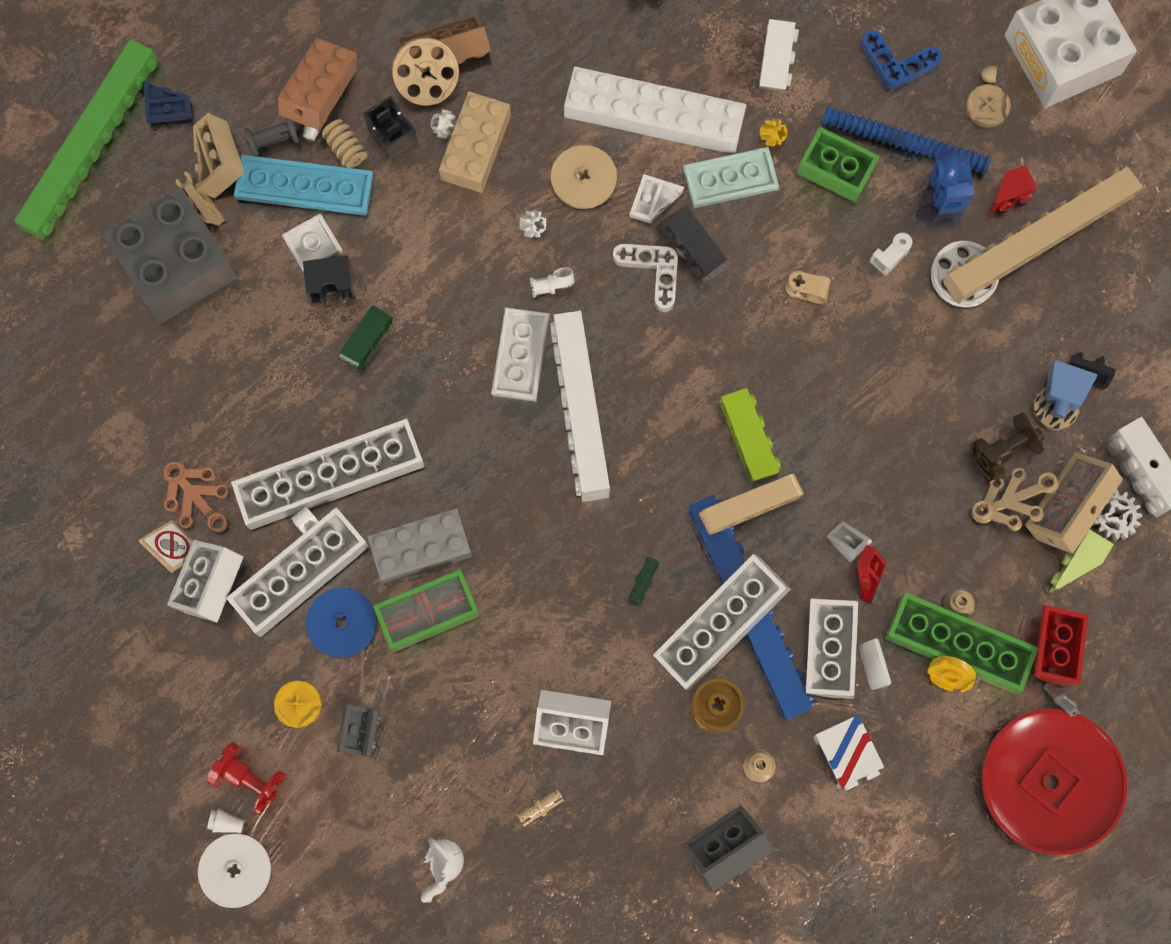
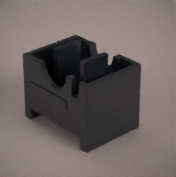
[363,96,418,160]
[303,255,356,304]

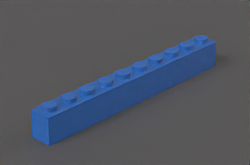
[687,495,814,721]

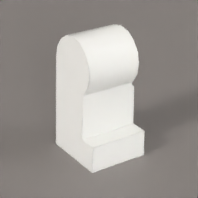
[869,233,912,276]
[291,506,319,534]

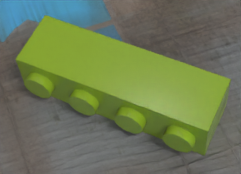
[720,388,781,486]

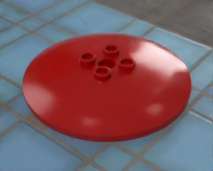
[982,709,1128,855]

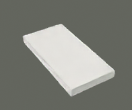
[491,307,550,402]

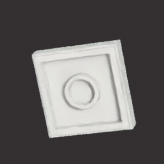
[282,213,343,273]

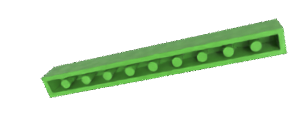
[14,39,158,240]

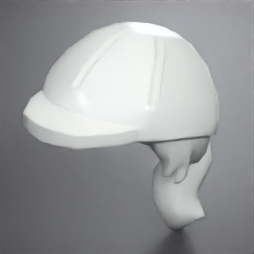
[421,838,464,903]

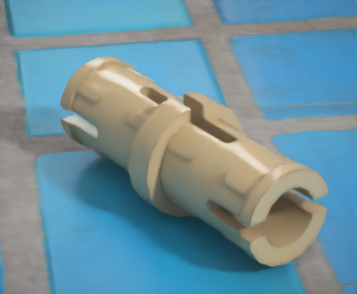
[516,788,564,827]

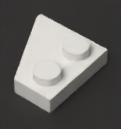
[629,174,684,224]

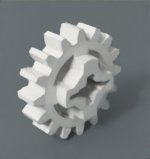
[1092,490,1142,541]

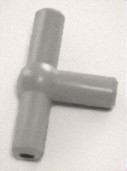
[1043,683,1078,717]

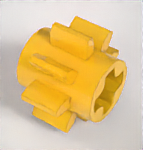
[760,118,787,147]

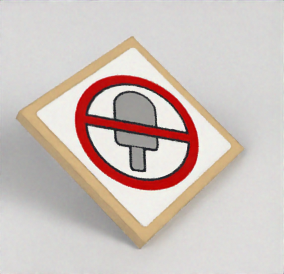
[139,520,193,573]

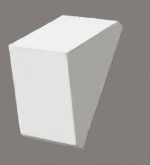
[826,521,872,563]

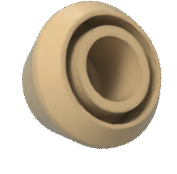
[943,588,975,618]
[743,750,776,782]

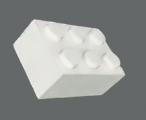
[167,540,243,623]

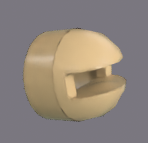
[981,65,997,83]

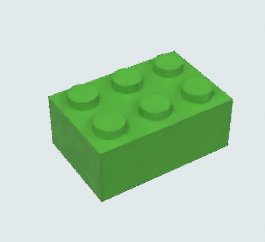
[797,127,880,203]

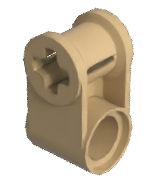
[785,271,831,304]

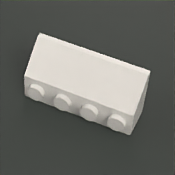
[806,599,858,699]

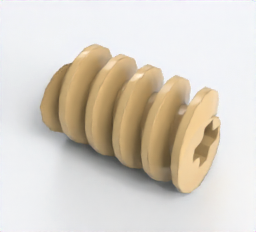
[322,119,368,168]

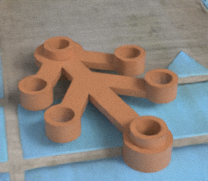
[163,461,230,533]

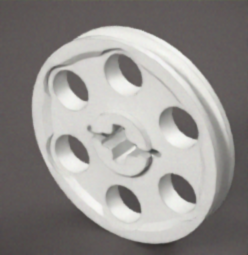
[931,241,999,307]

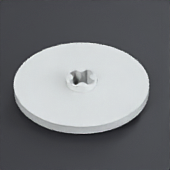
[198,834,271,908]

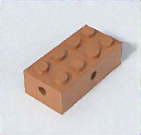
[278,38,357,130]

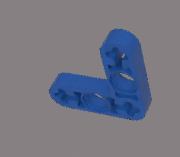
[861,30,942,89]

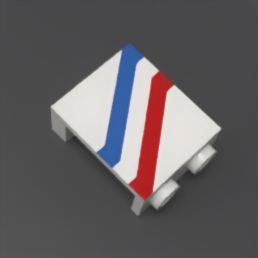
[813,715,884,791]

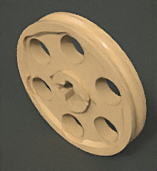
[392,37,459,105]

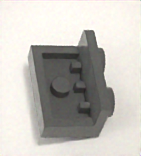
[336,704,380,756]

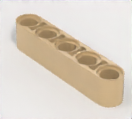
[699,474,805,535]

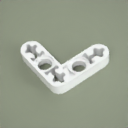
[613,244,678,312]

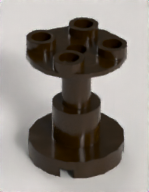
[969,412,1045,482]

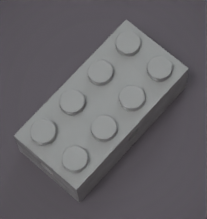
[367,509,472,585]

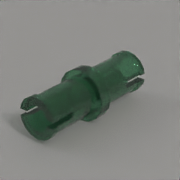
[627,557,660,605]

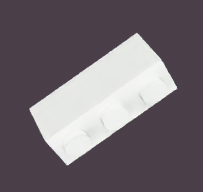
[533,690,611,755]

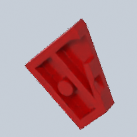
[858,545,887,603]

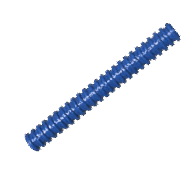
[822,106,991,175]

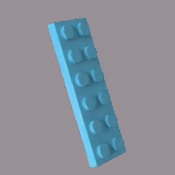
[234,155,374,216]

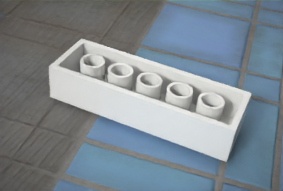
[226,507,369,637]
[653,554,791,689]

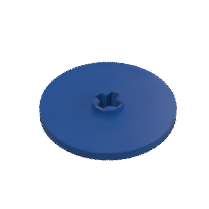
[306,588,377,658]

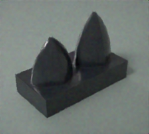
[1067,352,1116,389]

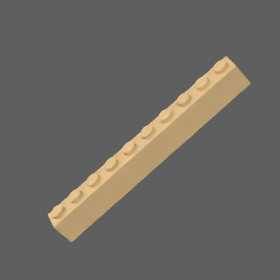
[943,166,1144,304]

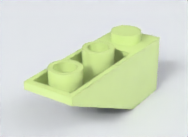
[1049,529,1114,593]

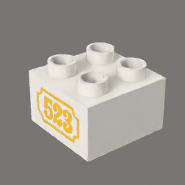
[1004,0,1137,108]

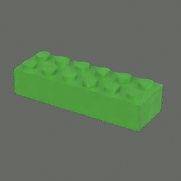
[884,592,1038,695]

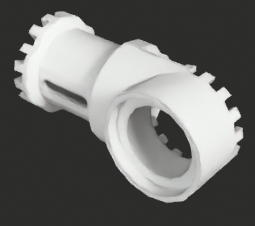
[530,267,575,298]

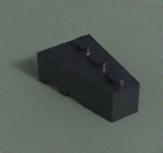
[655,206,727,278]

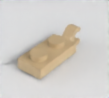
[175,171,225,226]

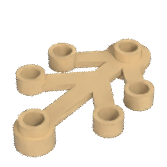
[972,467,1059,531]

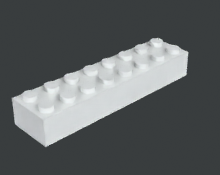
[564,66,746,154]
[550,311,610,502]
[231,419,425,530]

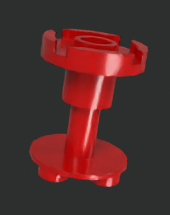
[207,742,286,815]

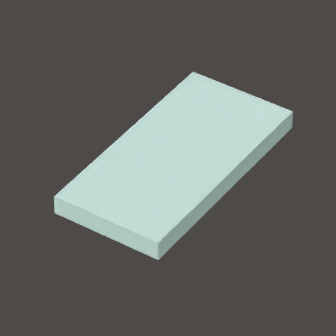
[682,147,779,209]

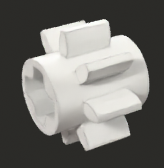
[431,109,457,139]
[519,210,547,238]

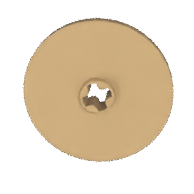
[551,145,617,209]

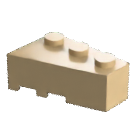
[193,113,245,198]

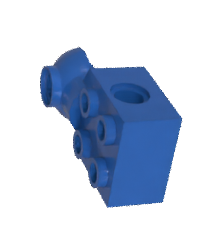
[929,148,974,214]

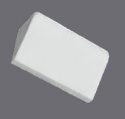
[858,639,891,690]

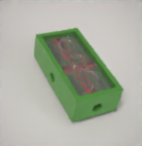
[373,569,480,653]

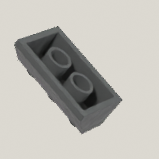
[682,805,773,892]

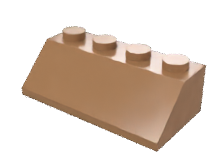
[394,14,491,75]

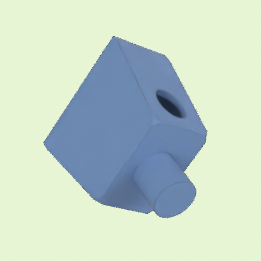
[1045,360,1097,419]

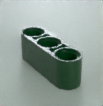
[338,305,393,371]

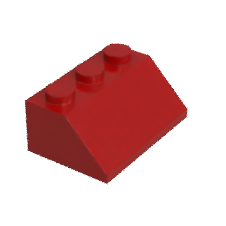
[1034,605,1089,687]

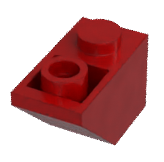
[990,165,1037,212]

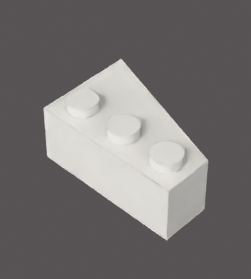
[759,19,799,92]

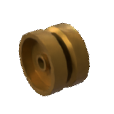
[690,678,745,733]

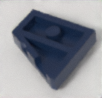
[144,81,192,124]

